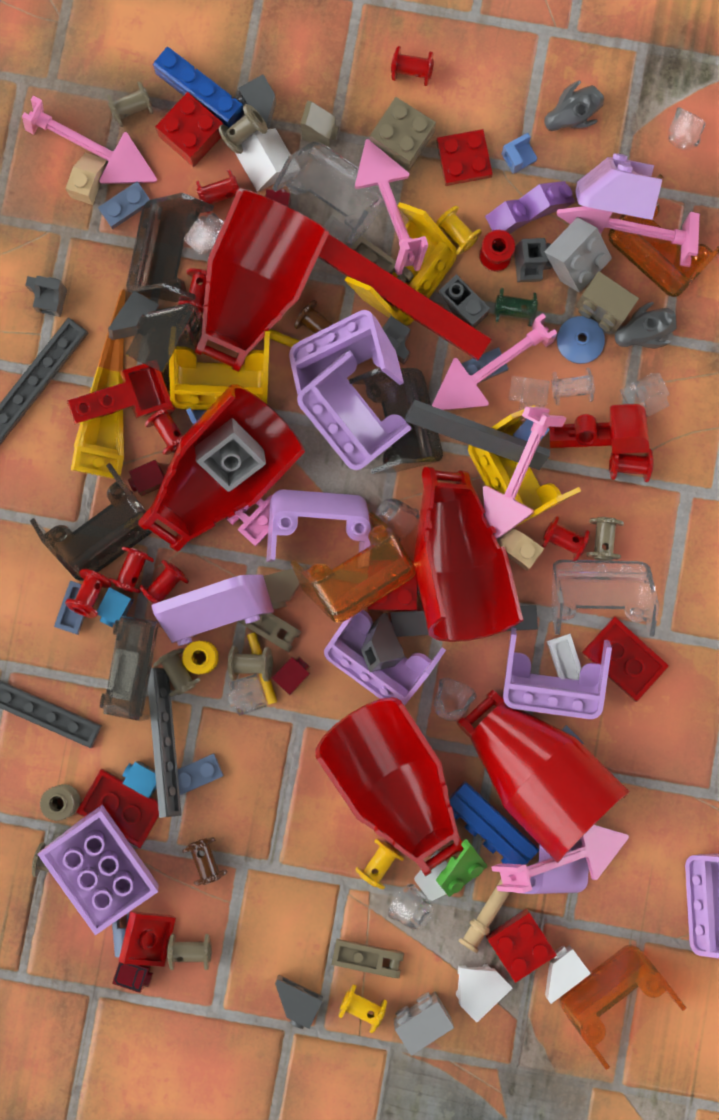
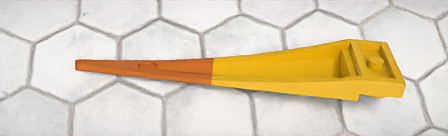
[71,289,126,480]

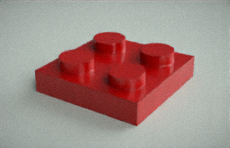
[436,129,493,186]
[119,911,176,967]

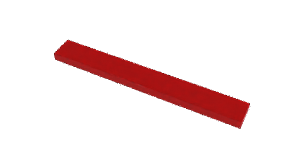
[318,234,492,361]

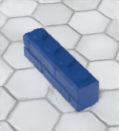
[153,47,244,128]
[449,781,539,865]

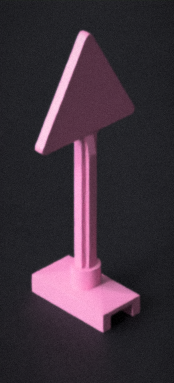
[22,96,157,184]
[355,139,428,275]
[557,206,700,267]
[432,313,557,410]
[483,407,566,540]
[491,825,629,893]

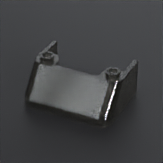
[126,193,214,302]
[126,303,203,389]
[349,368,443,474]
[30,462,152,581]
[100,616,162,721]

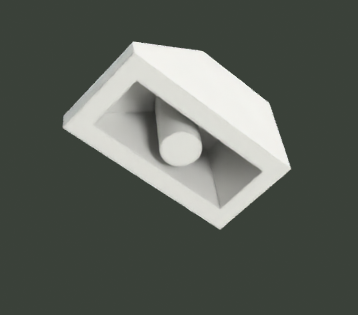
[545,945,591,1004]

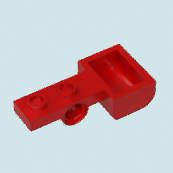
[67,360,172,425]
[549,404,649,454]

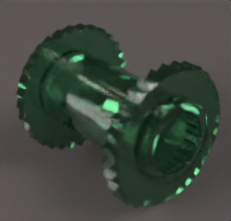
[494,288,538,327]

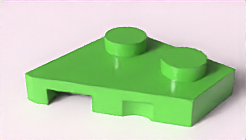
[436,839,488,897]

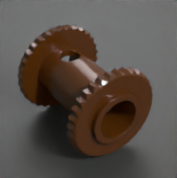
[295,300,341,333]
[182,837,227,886]

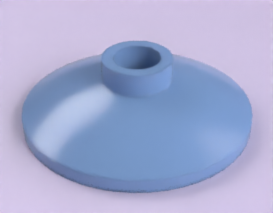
[557,316,605,364]

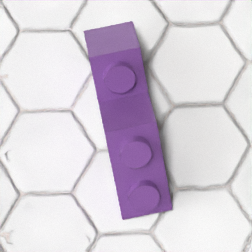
[485,181,575,234]

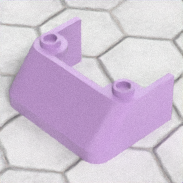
[575,153,662,220]
[289,310,404,410]
[266,489,371,569]
[151,575,274,646]
[324,592,446,706]
[503,628,612,719]
[685,853,719,958]

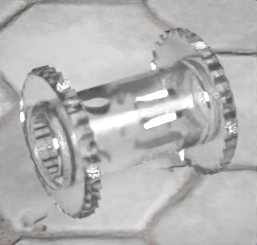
[551,368,595,406]

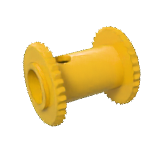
[436,206,482,255]
[182,640,219,675]
[356,839,404,889]
[339,985,387,1033]

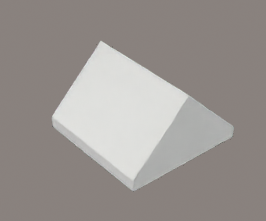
[235,128,299,193]

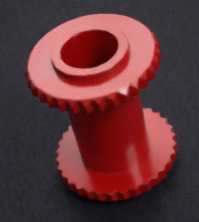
[391,46,434,86]
[196,170,239,213]
[479,229,516,272]
[178,268,207,314]
[145,406,183,455]
[609,449,654,482]
[542,516,590,562]
[109,546,154,593]
[139,560,189,604]
[65,569,112,618]

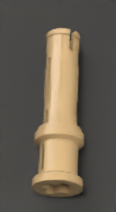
[458,879,510,953]

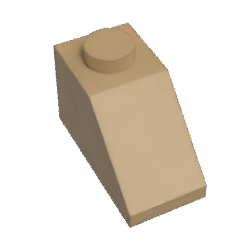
[65,152,108,205]
[497,528,544,571]

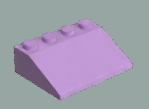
[37,805,159,935]

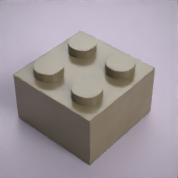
[370,97,436,171]
[575,271,639,333]

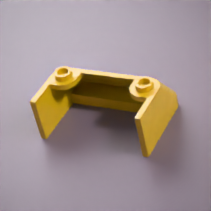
[345,202,457,326]
[169,327,270,410]
[468,405,581,527]

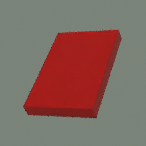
[581,616,669,702]
[76,769,159,849]

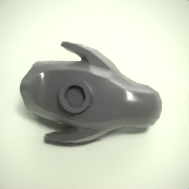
[544,80,604,131]
[615,302,677,349]

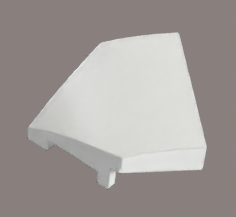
[456,964,513,1022]

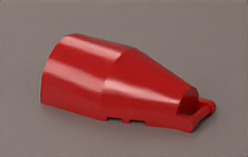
[194,188,329,372]
[138,384,305,552]
[414,467,523,642]
[457,690,630,863]
[315,697,464,876]

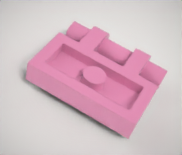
[226,495,272,547]

